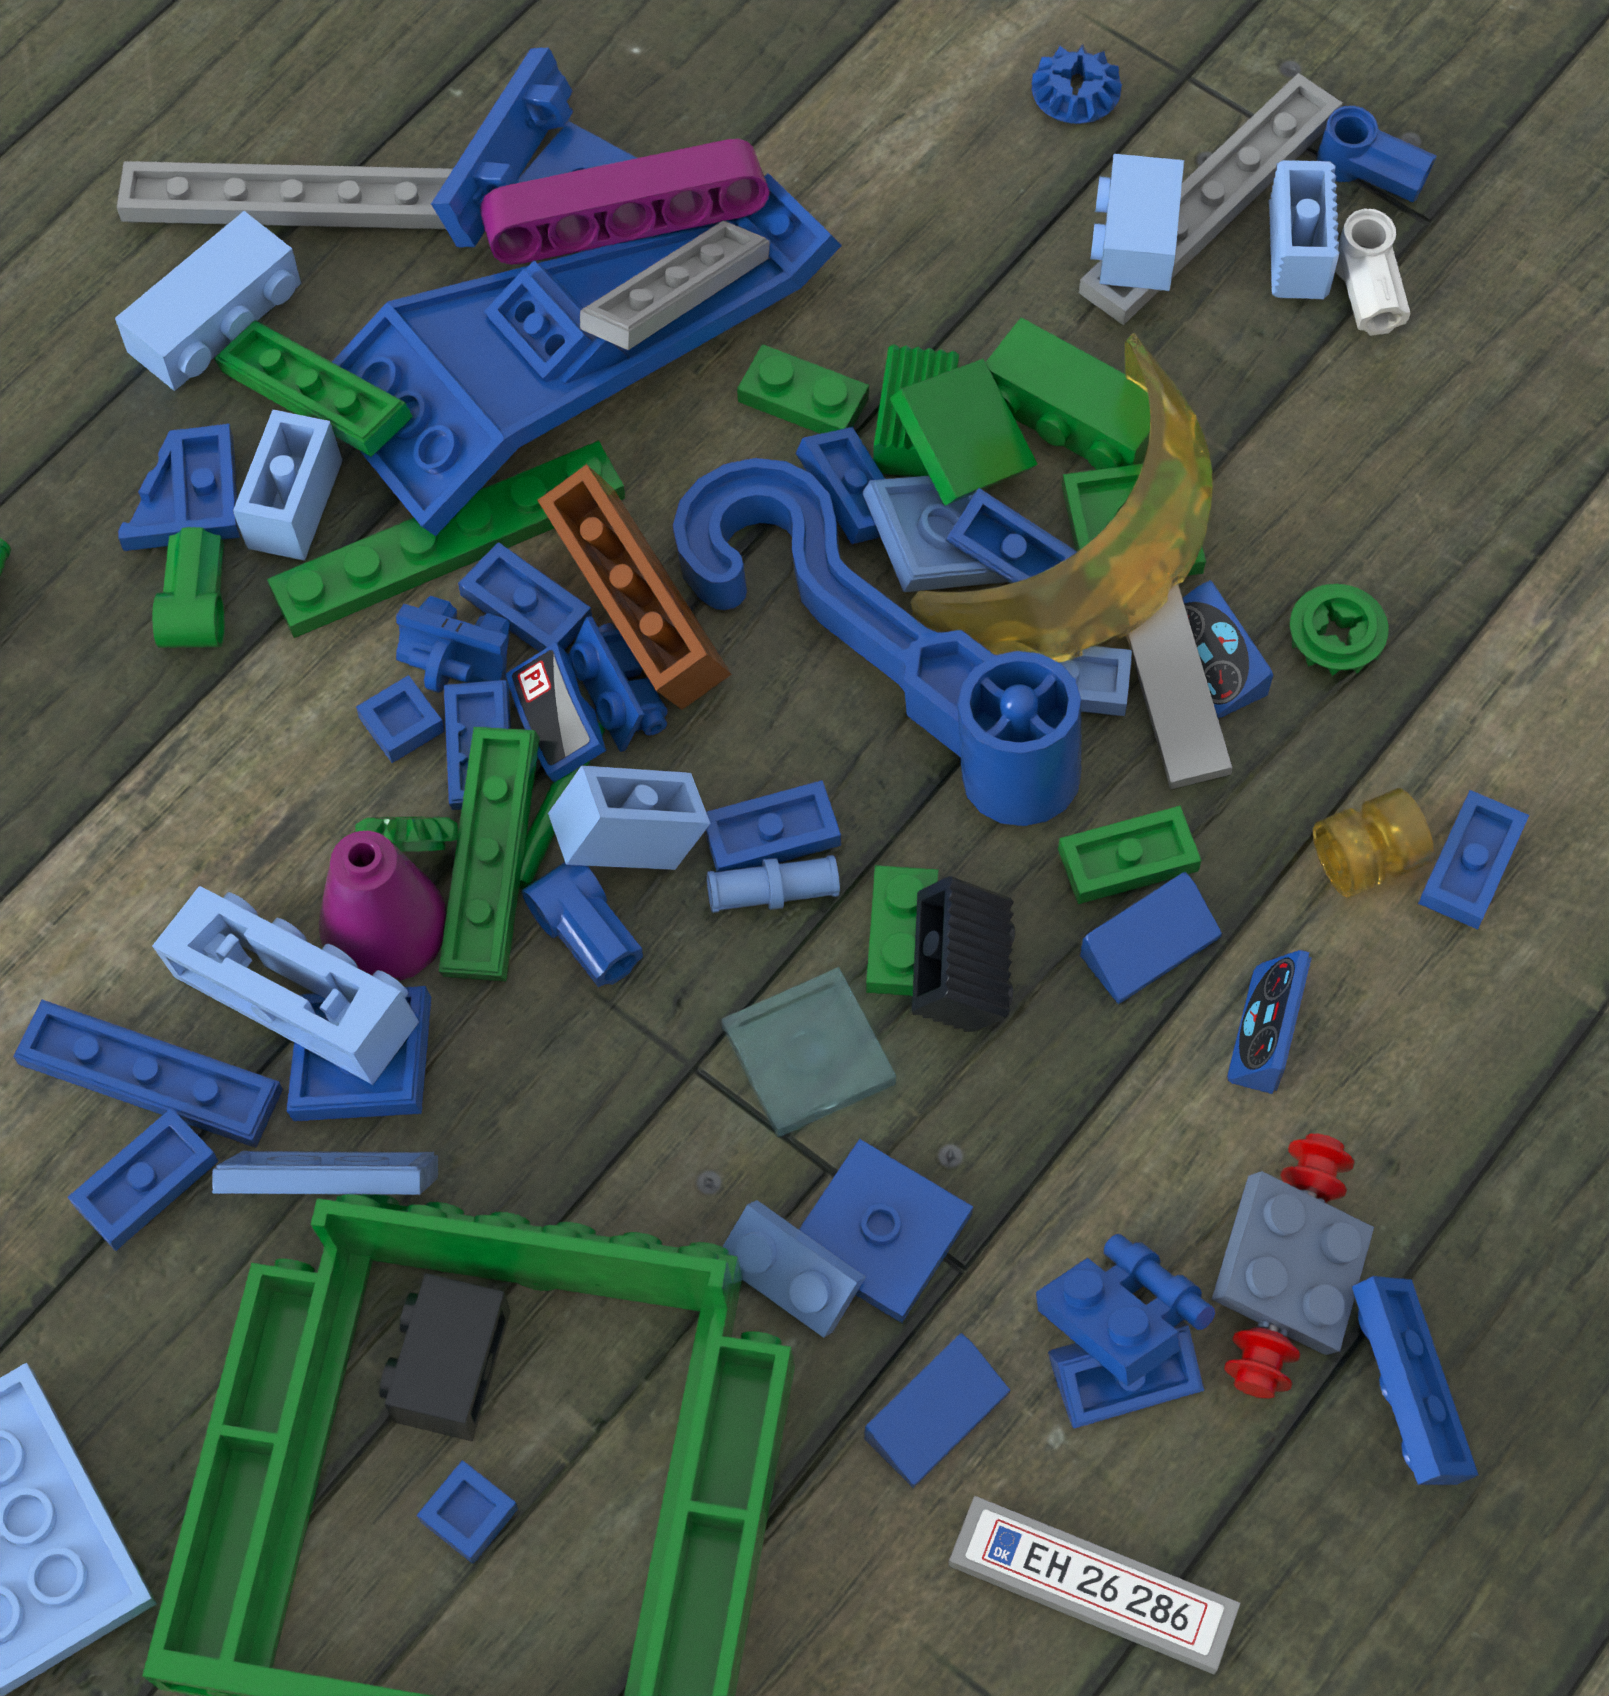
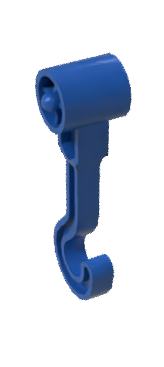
[673,458,1081,826]

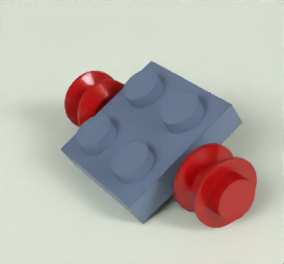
[1212,1133,1374,1399]

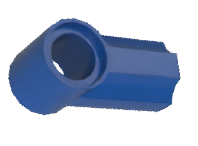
[1316,106,1437,202]
[522,862,643,987]

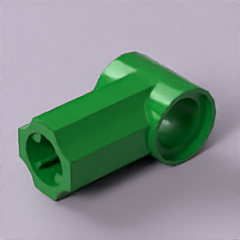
[152,527,225,648]

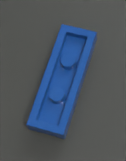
[1352,1276,1478,1485]

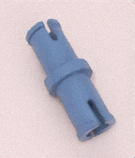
[707,855,840,913]

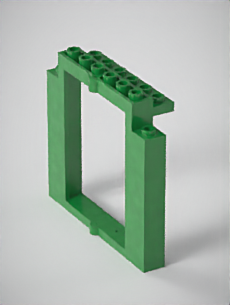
[142,1194,795,1696]

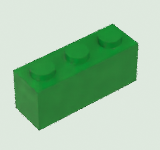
[986,317,1173,470]

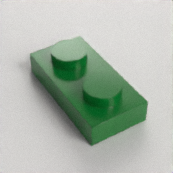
[737,344,869,434]
[1058,806,1202,904]
[866,865,939,996]

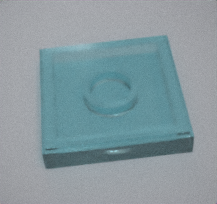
[722,967,896,1138]

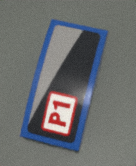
[505,642,606,782]

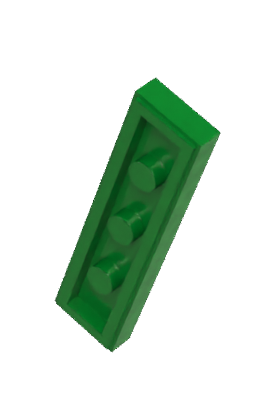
[214,320,413,457]
[438,727,540,982]

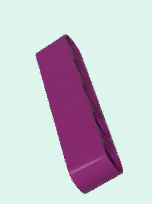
[480,139,769,265]

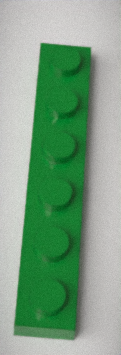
[267,440,625,638]

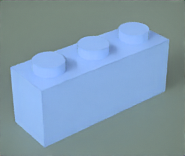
[115,211,301,391]

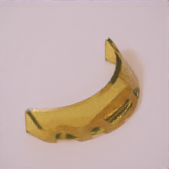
[911,333,1213,662]

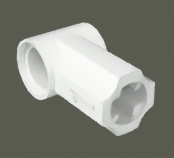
[1335,209,1410,336]

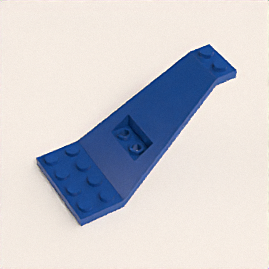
[332,173,842,536]

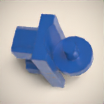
[396,596,510,693]

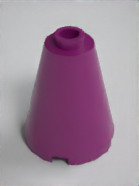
[319,831,447,981]

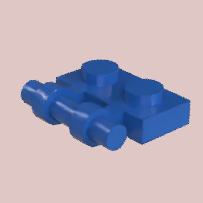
[1036,1234,1215,1386]

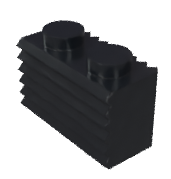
[912,876,1015,1032]

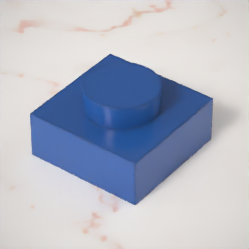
[356,675,445,763]
[417,1460,518,1564]

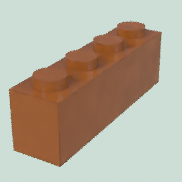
[538,464,732,710]

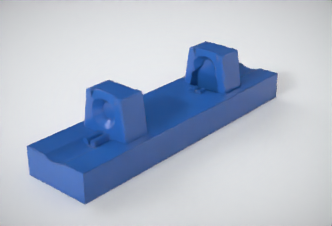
[431,47,573,247]

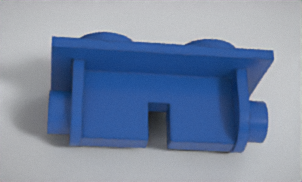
[568,616,668,752]

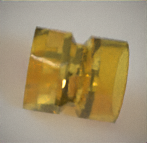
[1313,788,1434,898]

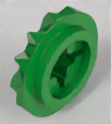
[1288,584,1389,676]
[355,816,458,852]

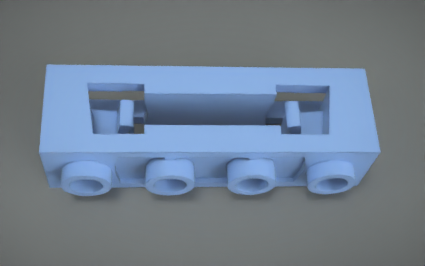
[152,886,419,1085]

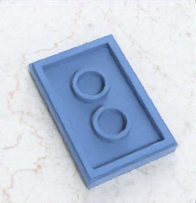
[213,1151,438,1195]

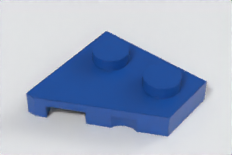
[118,424,240,551]

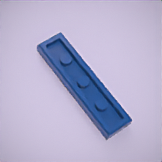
[13,1000,283,1148]

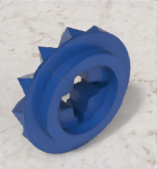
[1032,44,1122,124]

